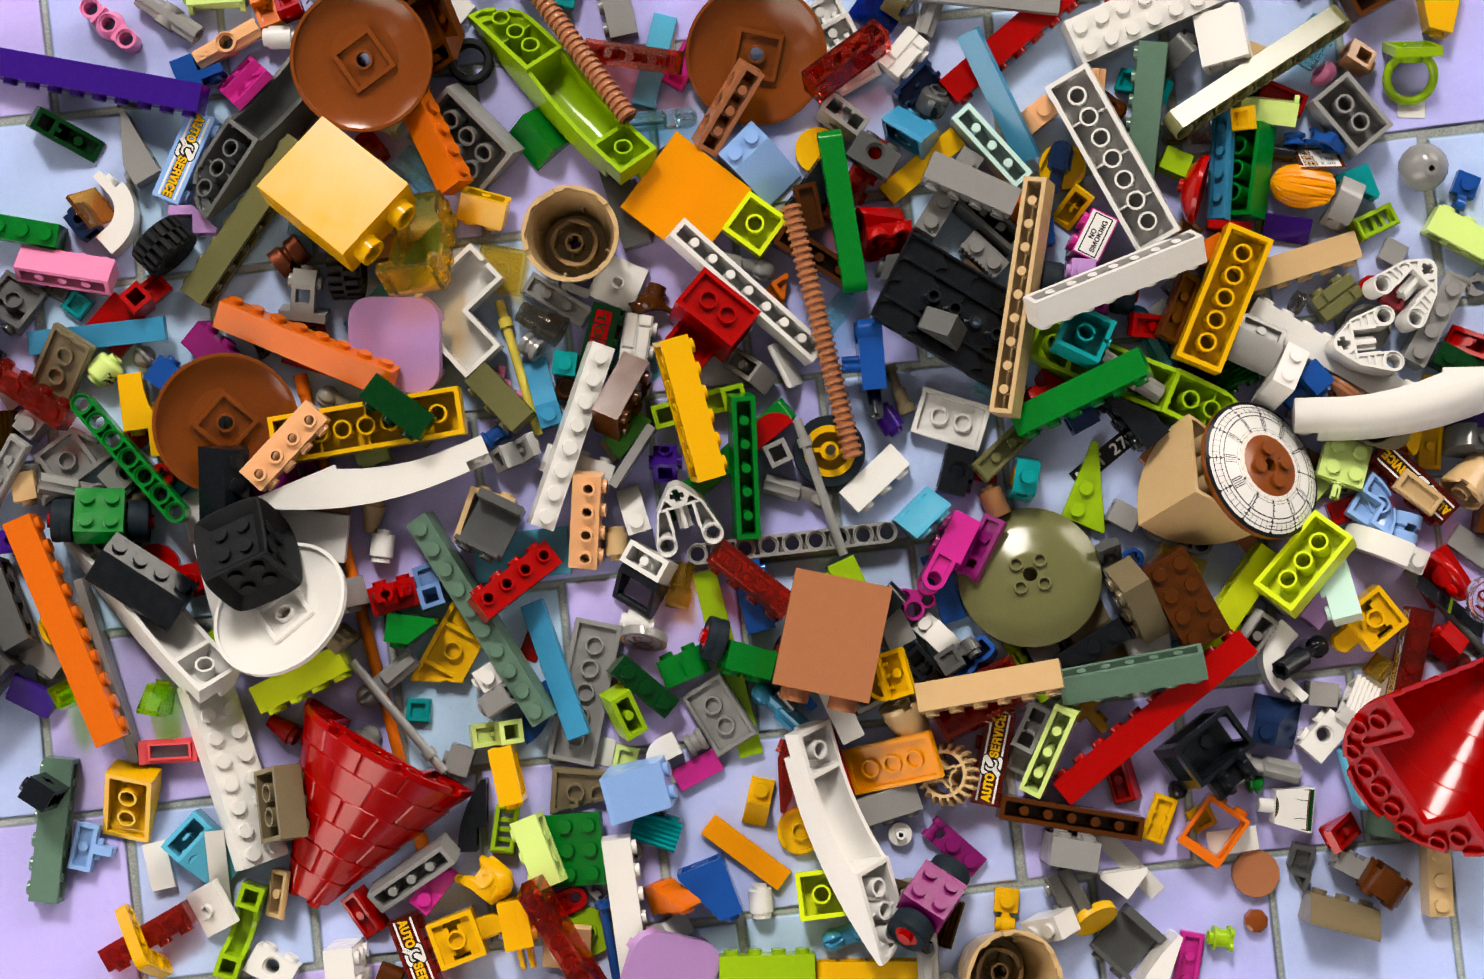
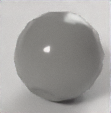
[1398,143,1449,192]

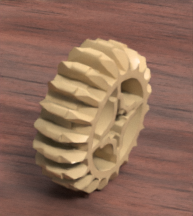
[919,742,980,807]

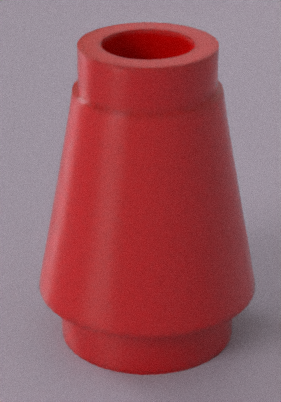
[266,714,303,746]

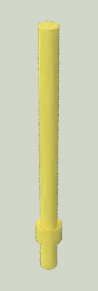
[495,299,543,437]

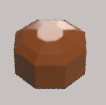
[1243,909,1268,933]

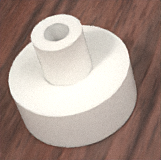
[888,821,912,846]

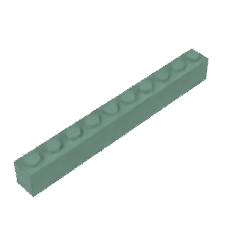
[406,511,557,728]

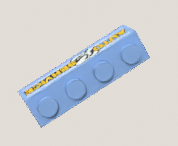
[152,114,221,205]

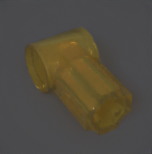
[665,561,694,610]

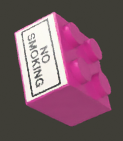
[1065,208,1119,264]

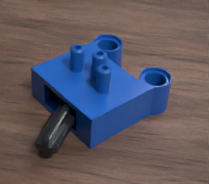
[841,318,887,420]

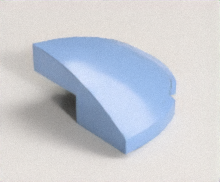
[1343,472,1396,535]

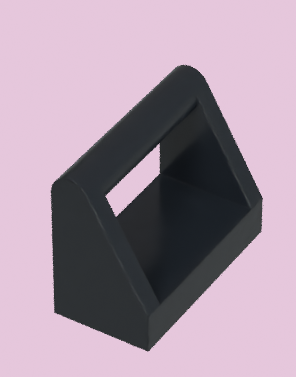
[612,563,670,620]

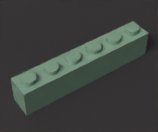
[1126,40,1169,180]
[1060,643,1209,706]
[26,755,80,904]

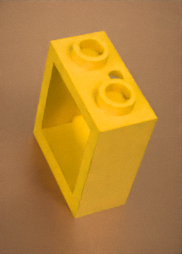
[487,743,528,810]

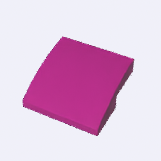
[217,55,273,111]

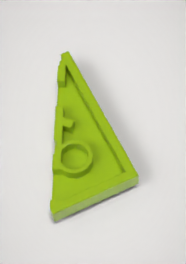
[1061,440,1105,534]

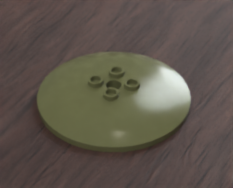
[958,508,1102,648]

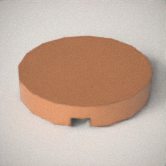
[1231,849,1280,897]

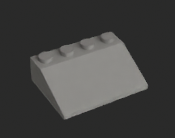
[407,83,525,191]

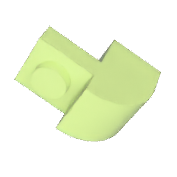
[468,718,525,749]

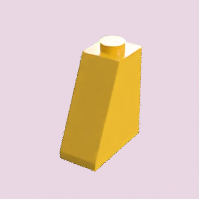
[1416,0,1460,40]

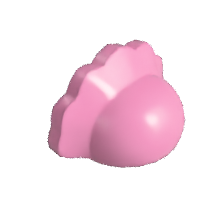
[1310,61,1337,87]

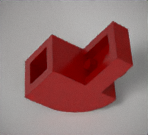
[118,276,173,318]

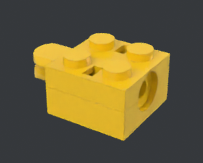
[1330,585,1409,653]
[496,892,541,970]
[425,905,501,971]

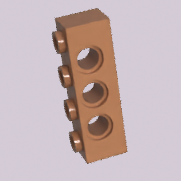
[691,57,765,157]

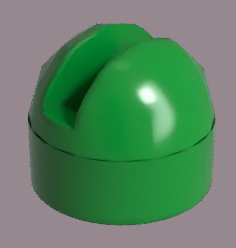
[1244,775,1264,794]

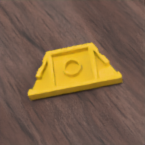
[410,600,482,683]

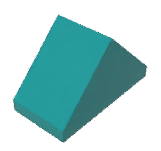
[1333,163,1380,202]

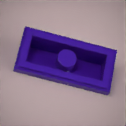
[1260,213,1313,245]
[5,673,58,719]

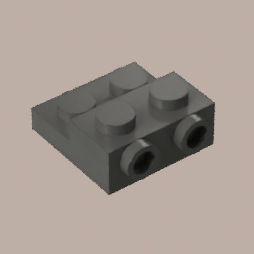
[0,270,48,337]

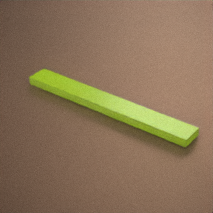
[692,568,763,758]

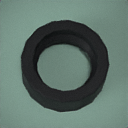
[449,38,494,85]

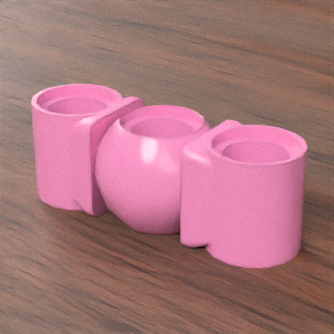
[79,0,142,54]

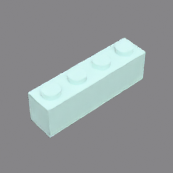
[949,103,1033,187]
[1320,559,1364,627]

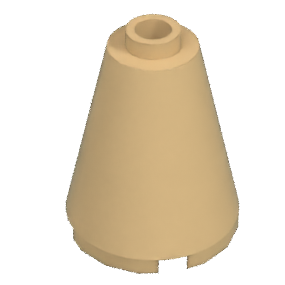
[1439,452,1484,510]
[878,694,931,737]

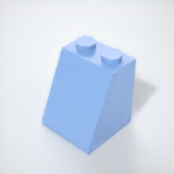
[599,755,678,826]

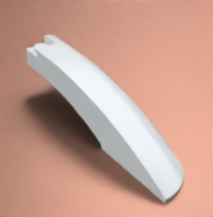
[1291,366,1484,441]
[258,435,492,510]
[64,535,240,703]

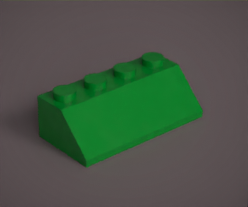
[1231,121,1276,221]

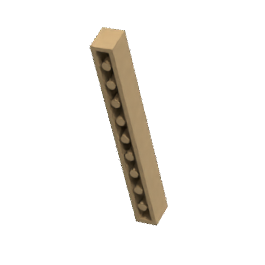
[989,176,1055,419]

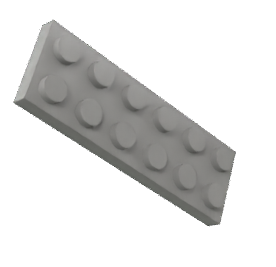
[547,617,623,767]

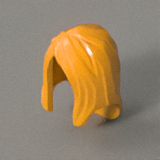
[1270,164,1336,209]

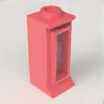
[138,737,200,765]

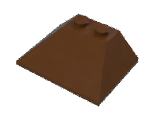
[403,0,465,76]

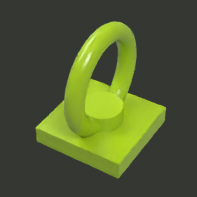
[1382,40,1443,106]

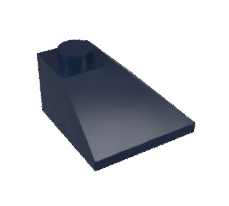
[1247,693,1302,750]

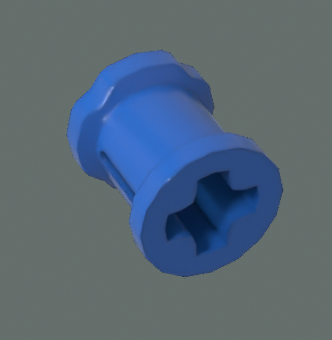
[480,422,511,450]

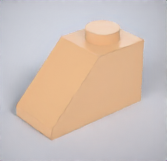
[1021,94,1059,136]

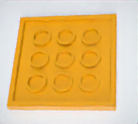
[620,131,752,247]

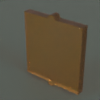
[66,187,114,229]

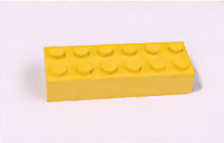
[1171,222,1274,376]
[652,334,728,483]

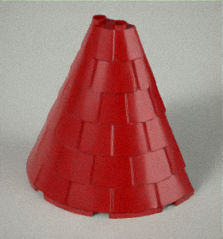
[1342,657,1484,857]
[288,697,473,909]

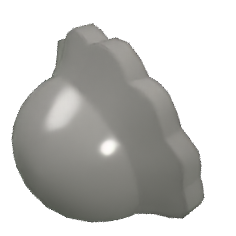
[133,343,156,368]
[355,725,381,747]

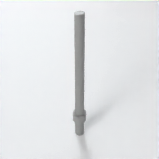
[793,418,848,556]
[348,658,448,775]

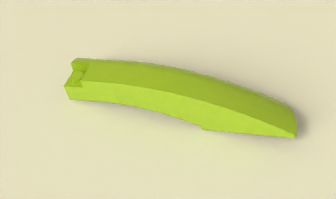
[468,7,657,185]

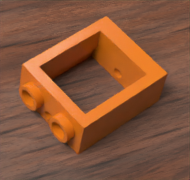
[1176,792,1251,869]

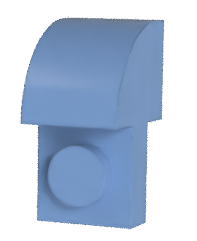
[412,563,448,612]

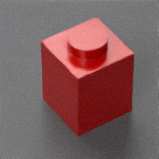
[1424,620,1470,664]

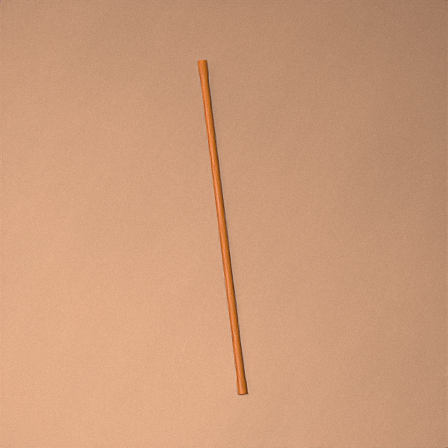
[293,373,429,851]

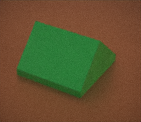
[509,107,570,171]

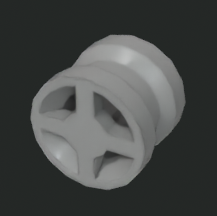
[517,332,547,362]
[682,727,710,757]

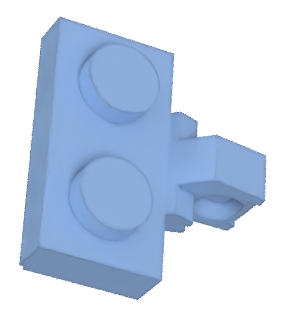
[67,820,117,873]

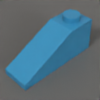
[523,356,563,431]

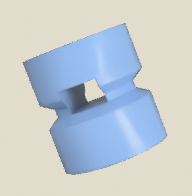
[1392,510,1424,545]

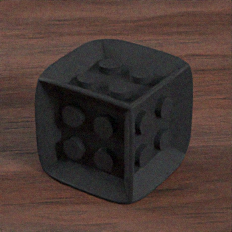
[194,497,302,611]

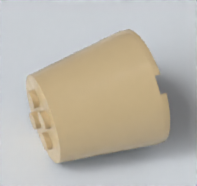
[521,185,619,283]
[958,929,1063,979]

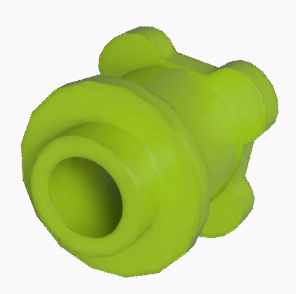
[1206,925,1235,952]

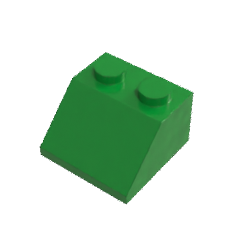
[384,612,442,649]

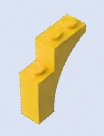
[117,372,163,462]

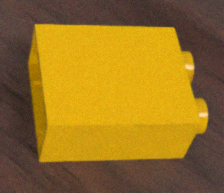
[257,116,417,272]

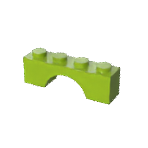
[650,382,745,430]
[212,879,269,979]

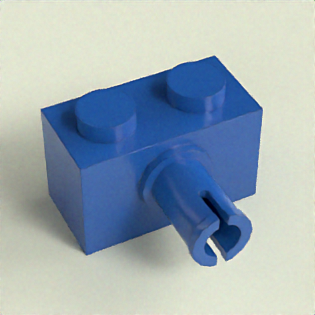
[1282,358,1335,410]

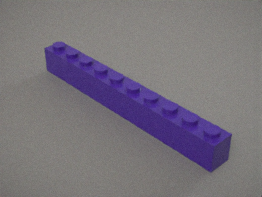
[0,47,210,119]

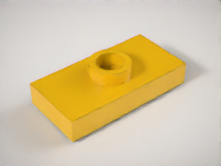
[1142,792,1179,845]

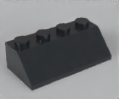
[198,445,250,521]
[85,532,199,632]

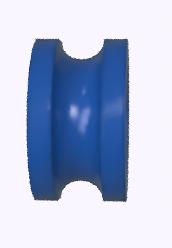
[1283,132,1306,148]
[1122,548,1144,566]

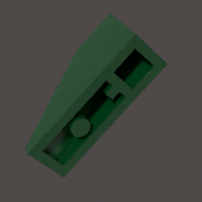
[26,106,105,163]

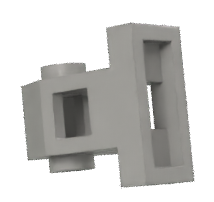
[278,265,331,324]

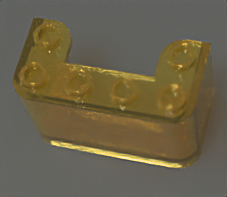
[375,190,459,297]

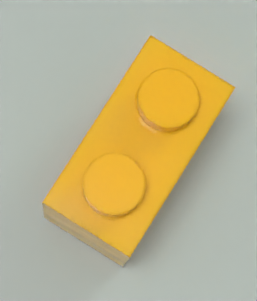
[456,186,512,232]

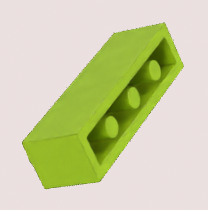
[719,946,816,979]

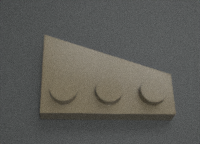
[550,765,607,814]

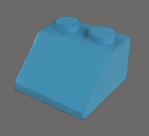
[881,106,939,160]

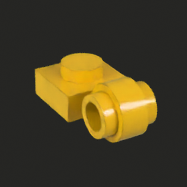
[993,887,1019,931]

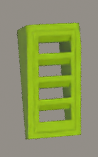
[1345,202,1401,243]
[490,804,520,856]

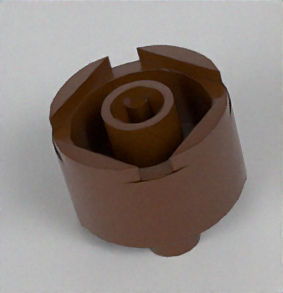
[1355,856,1413,911]

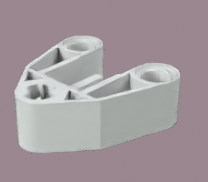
[1362,258,1437,333]
[1325,305,1405,377]
[656,480,724,558]

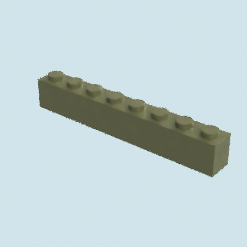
[180,133,299,309]

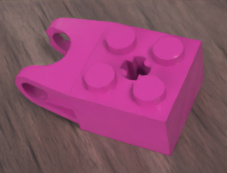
[916,509,981,596]

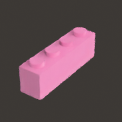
[13,245,119,296]

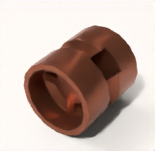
[266,234,312,279]

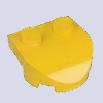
[871,647,916,701]

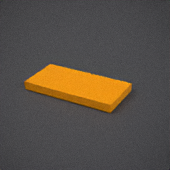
[842,730,945,796]

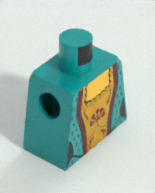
[1006,455,1041,503]

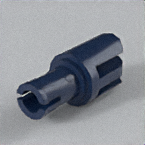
[1047,141,1074,195]

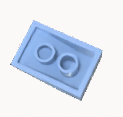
[718,121,801,205]

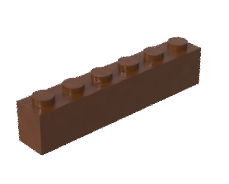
[995,793,1145,842]

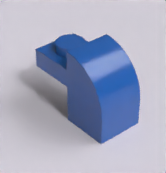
[169,53,228,86]

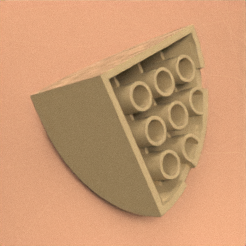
[1137,414,1251,545]

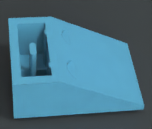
[892,487,951,540]
[161,808,239,884]

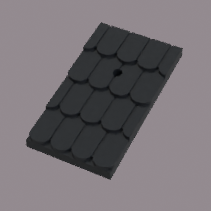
[870,231,1007,389]

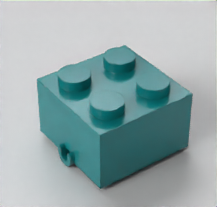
[1048,310,1117,370]

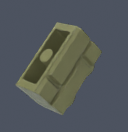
[1306,273,1364,325]

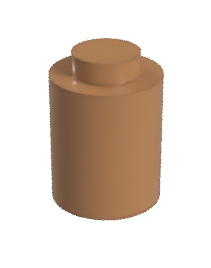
[978,483,1011,518]

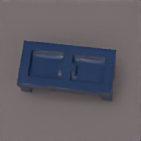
[892,58,941,109]

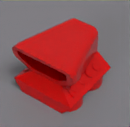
[855,207,913,262]

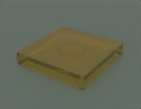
[480,243,527,298]

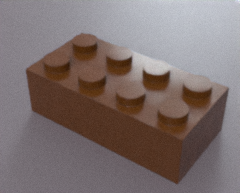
[1139,544,1231,647]

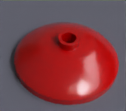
[1177,154,1211,225]

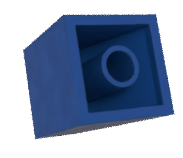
[677,852,743,922]

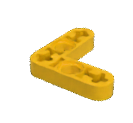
[115,903,173,979]

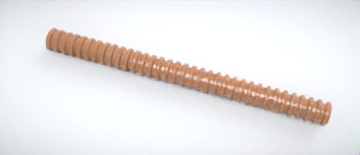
[530,0,637,124]
[780,203,863,460]

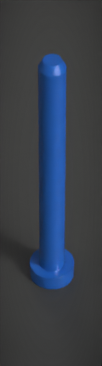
[594,899,620,979]

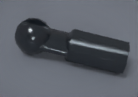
[1272,635,1329,681]

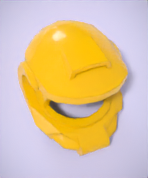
[454,854,514,905]

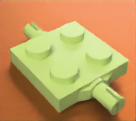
[1315,440,1373,501]

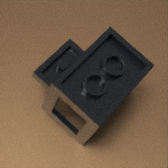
[1153,705,1258,801]

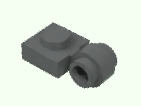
[933,636,982,678]

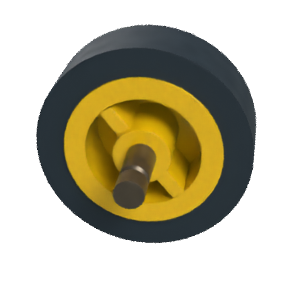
[793,415,865,488]

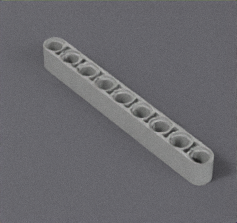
[687,522,898,565]

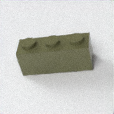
[464,361,537,434]

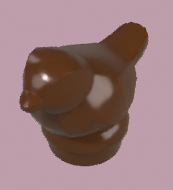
[628,282,672,314]

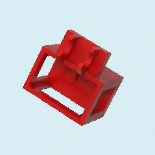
[664,267,761,370]

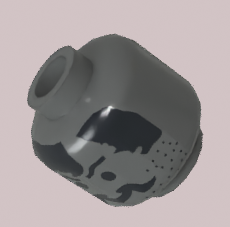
[915,84,950,121]

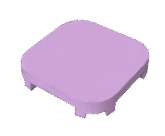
[348,295,446,393]
[620,926,719,979]

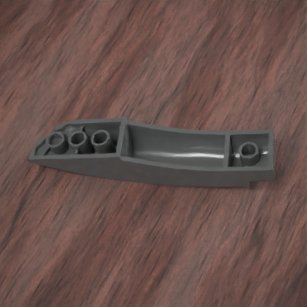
[192,56,316,220]

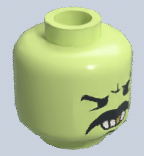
[87,352,123,388]

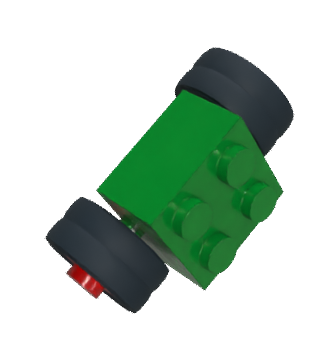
[47,488,155,544]
[698,616,781,684]

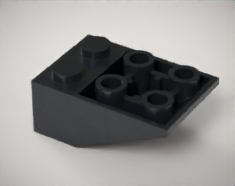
[1098,396,1170,452]

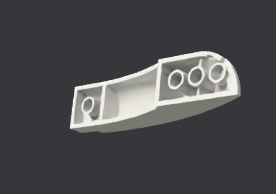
[784,718,900,966]

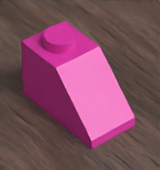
[408,867,460,916]

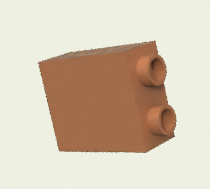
[772,568,893,714]

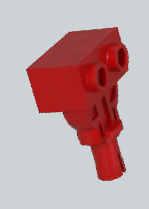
[367,573,421,617]

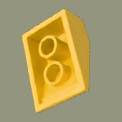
[102,759,162,843]

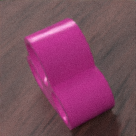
[900,588,936,621]

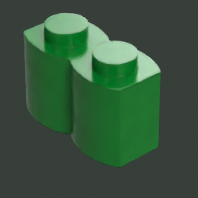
[656,642,711,689]

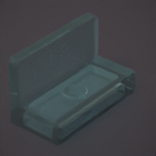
[825,289,860,335]

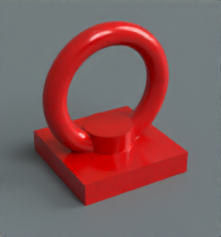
[1404,544,1473,609]

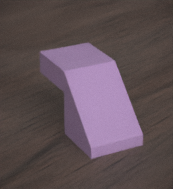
[168,205,220,237]

